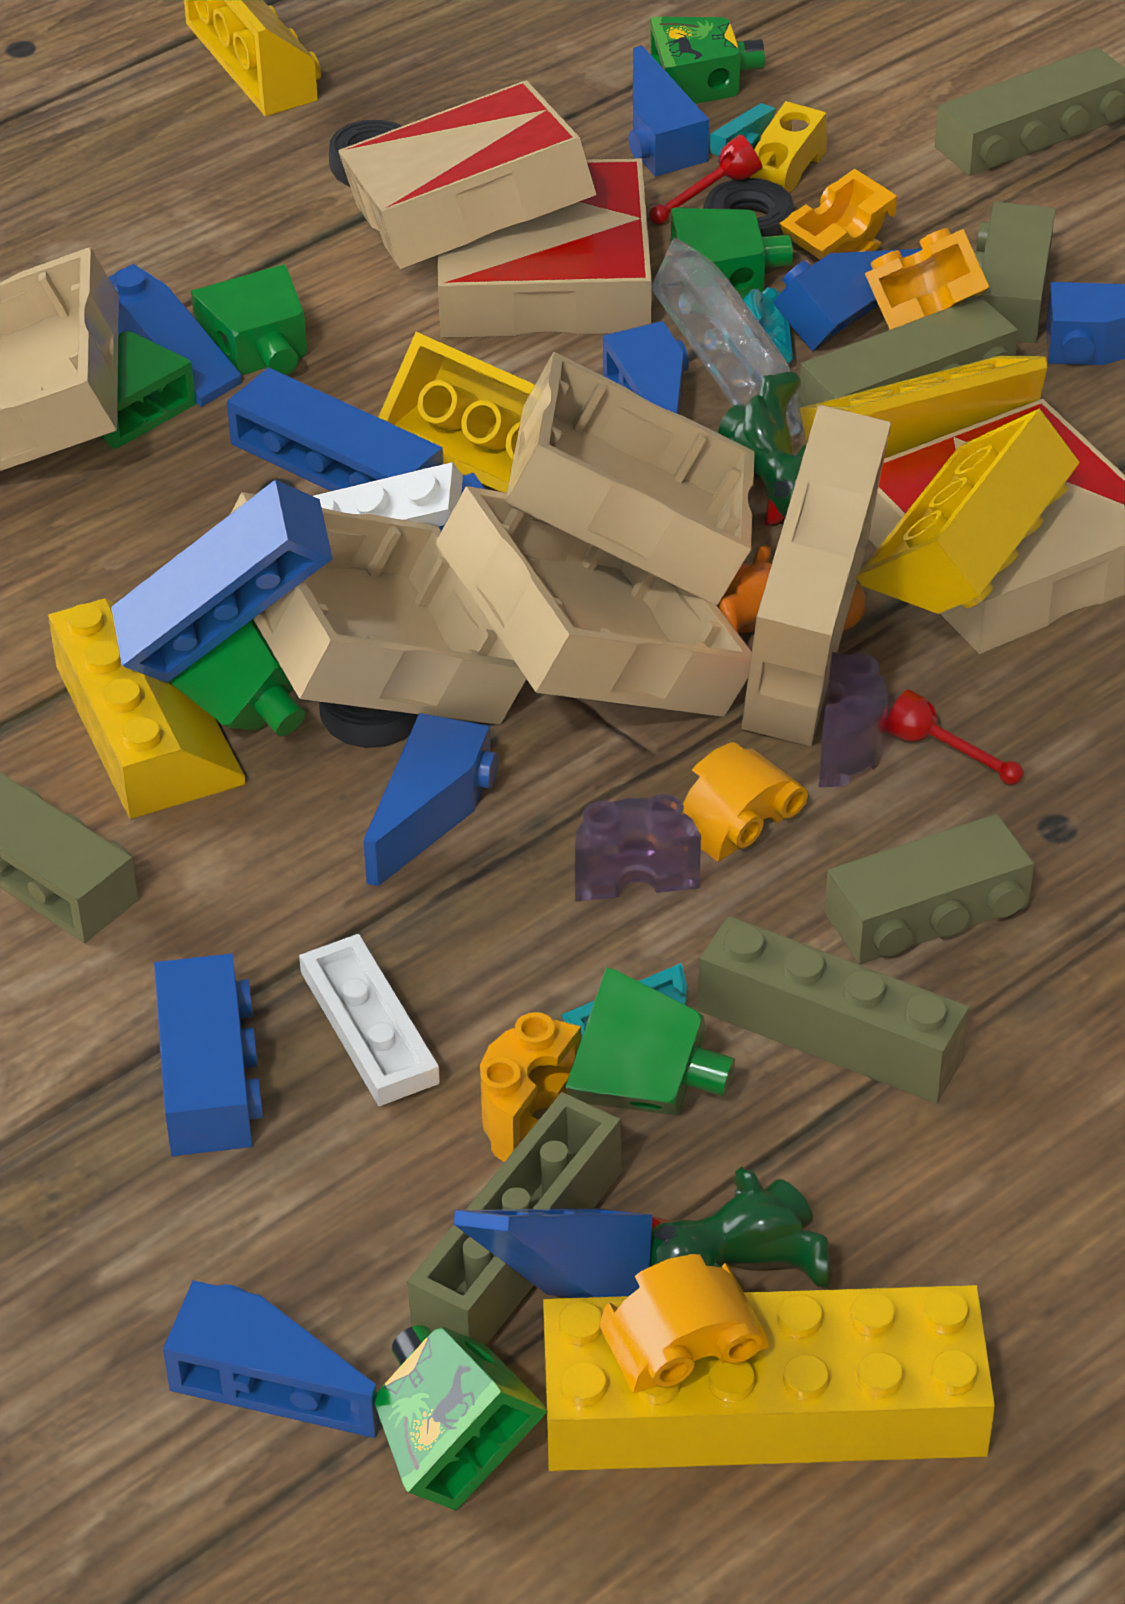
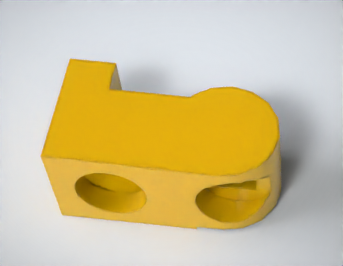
[749,101,827,193]

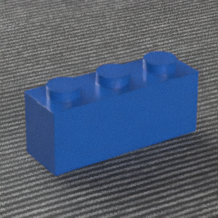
[154,953,263,1156]

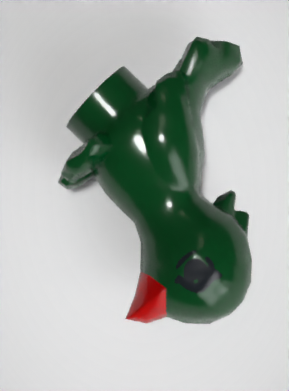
[718,372,806,526]
[649,1166,833,1288]

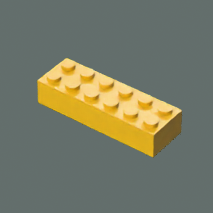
[543,1285,995,1471]

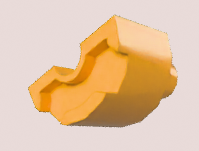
[779,168,897,260]
[865,228,990,330]
[667,742,808,862]
[480,1012,581,1162]
[599,1254,769,1394]

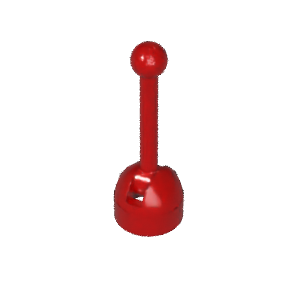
[649,134,763,225]
[885,689,1023,785]

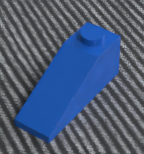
[628,45,709,177]
[773,248,922,352]
[108,263,242,407]
[1046,282,1125,365]
[603,321,689,415]
[363,713,499,886]
[454,1208,652,1298]
[163,1280,379,1438]

